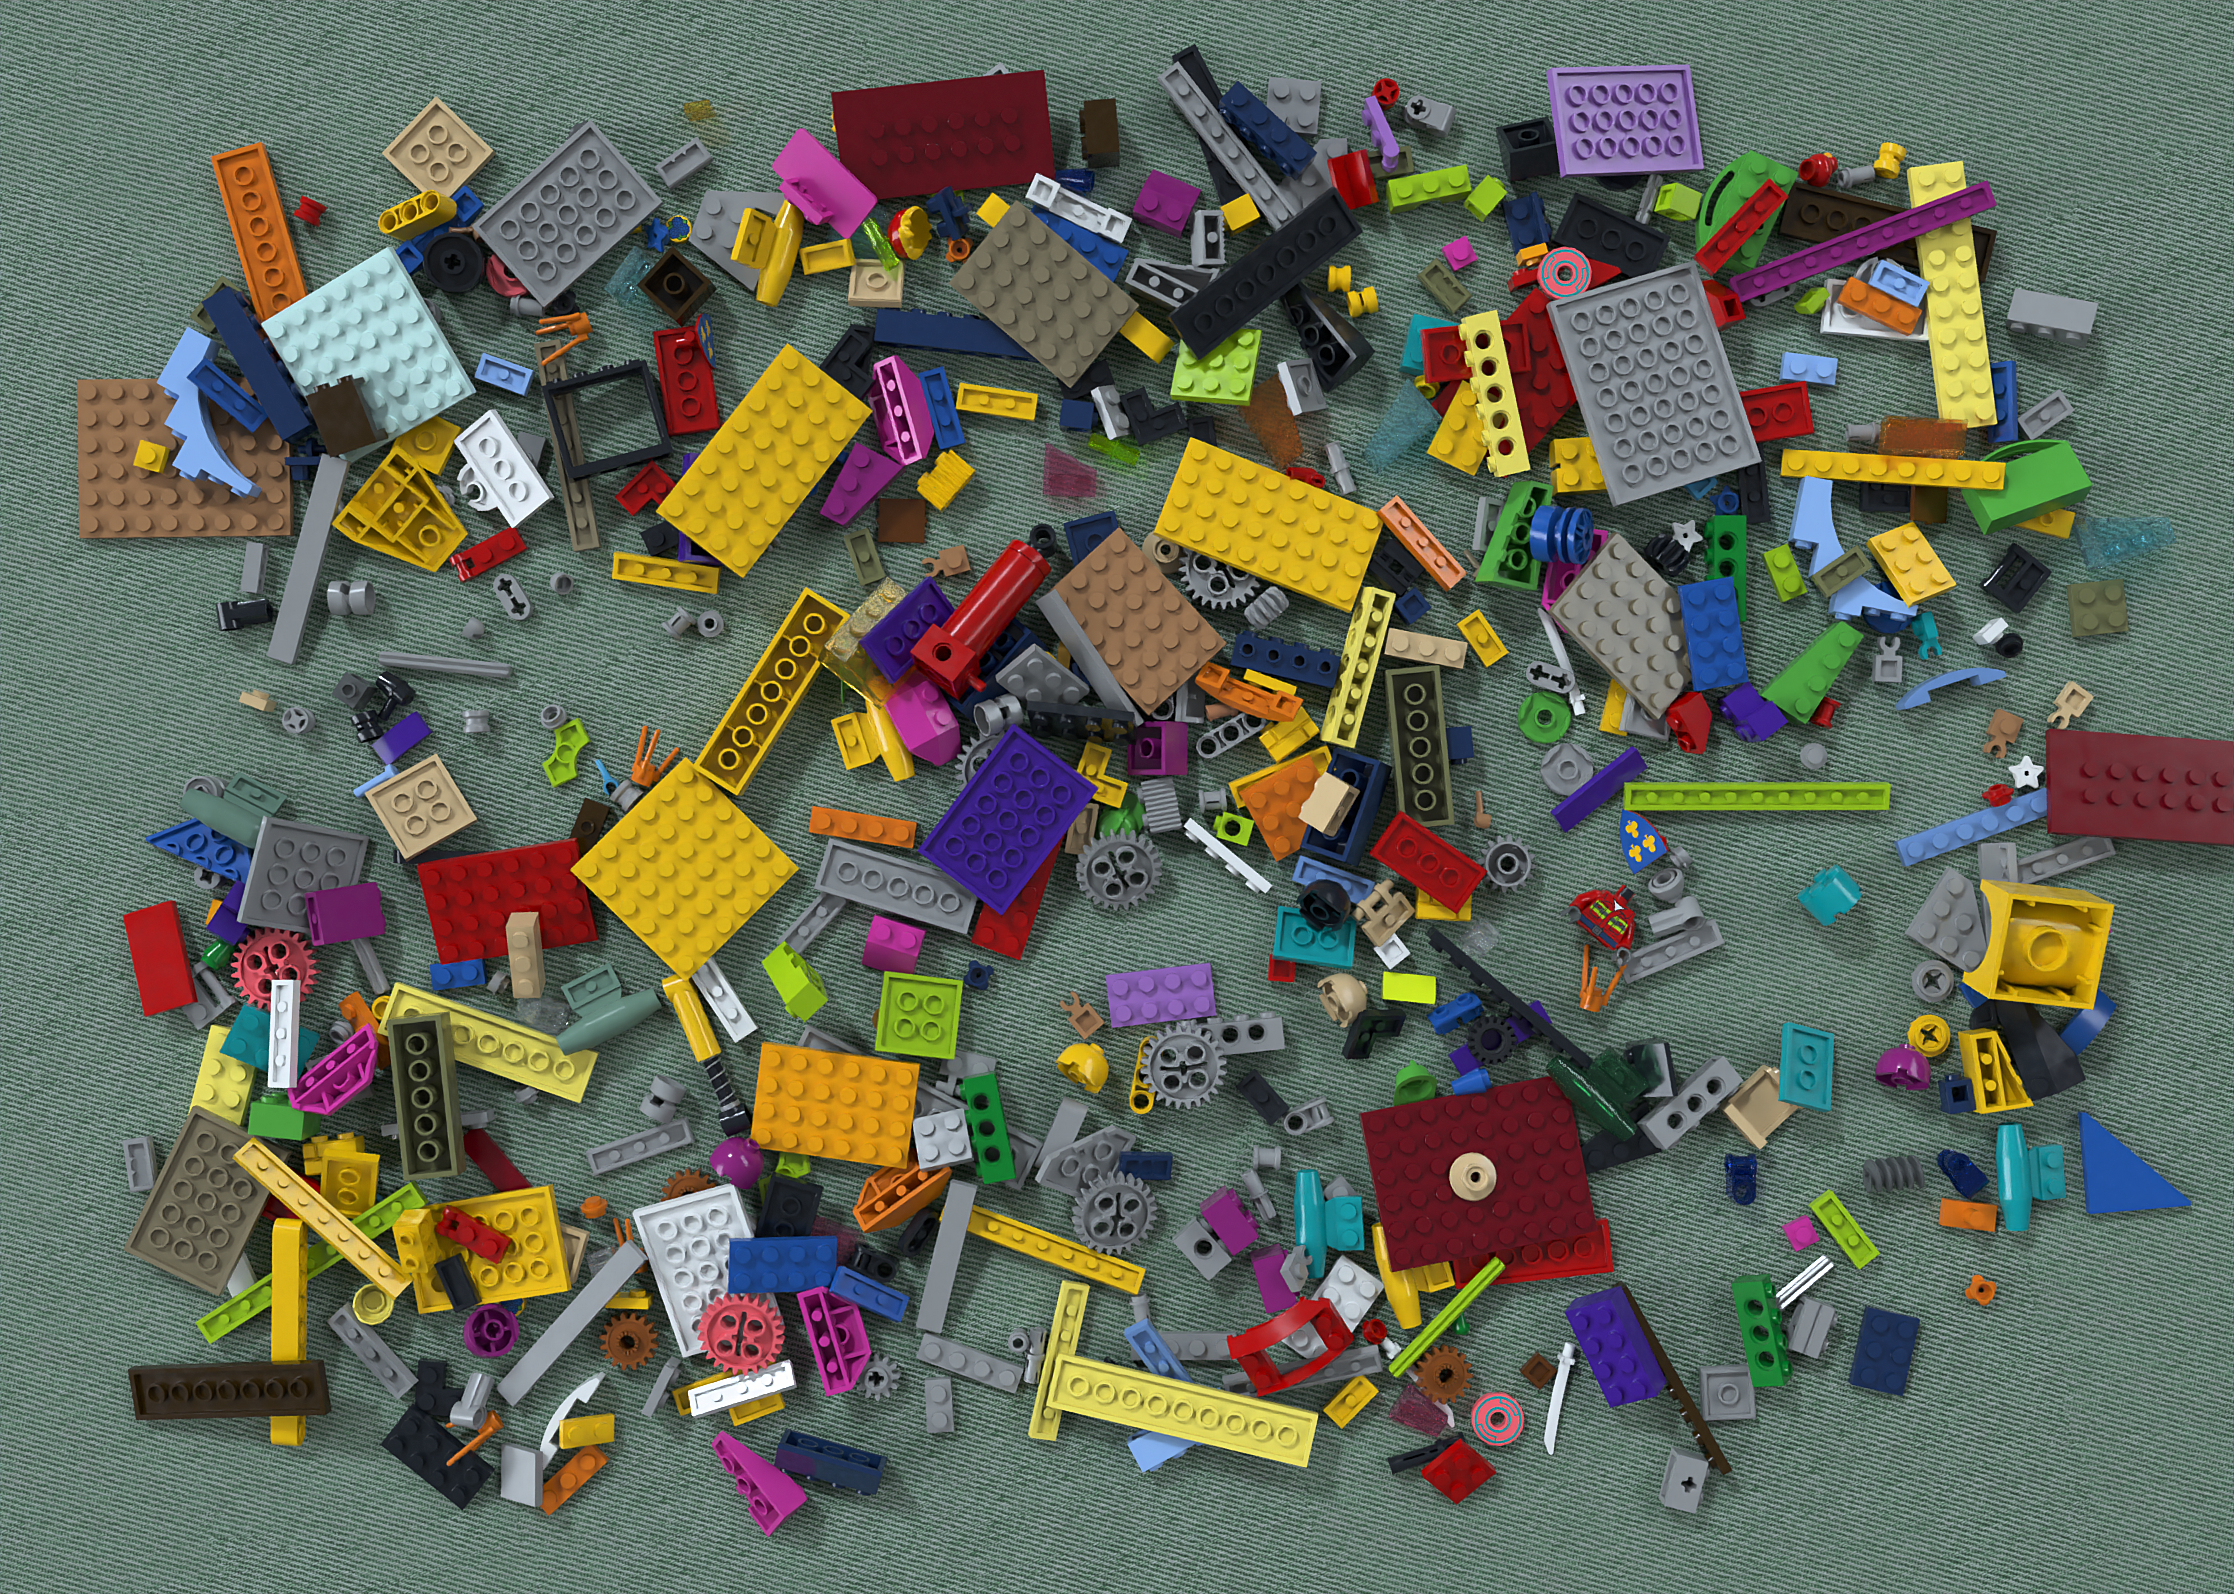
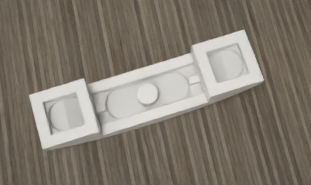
[1025,173,1132,244]
[540,1372,606,1470]

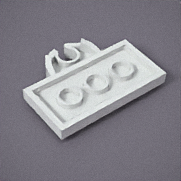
[1820,257,1929,342]
[453,409,554,528]

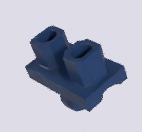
[926,185,973,241]
[285,438,340,480]

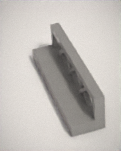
[1977,842,2018,949]

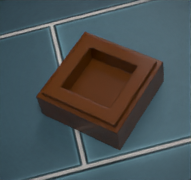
[1519,1351,1558,1390]

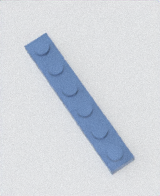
[1894,788,2047,866]

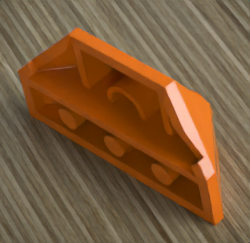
[852,1148,952,1233]

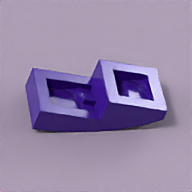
[372,711,432,765]

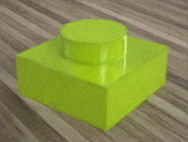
[1793,287,1830,314]

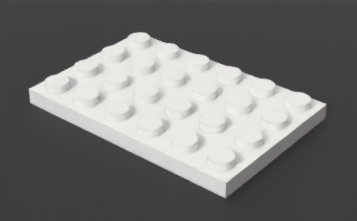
[632,1183,785,1358]

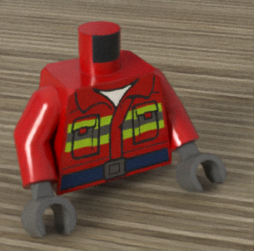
[1560,885,1635,967]

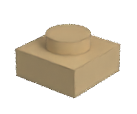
[239,689,277,712]

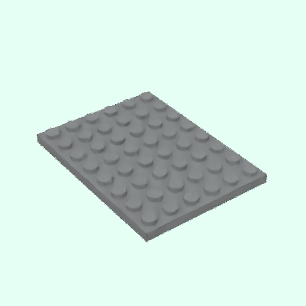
[1546,261,1762,508]

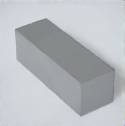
[240,542,269,594]

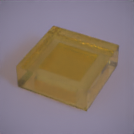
[683,99,715,122]

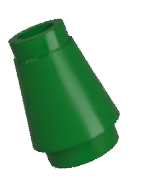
[201,939,240,971]

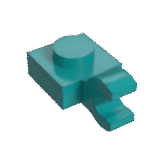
[1911,611,1942,660]

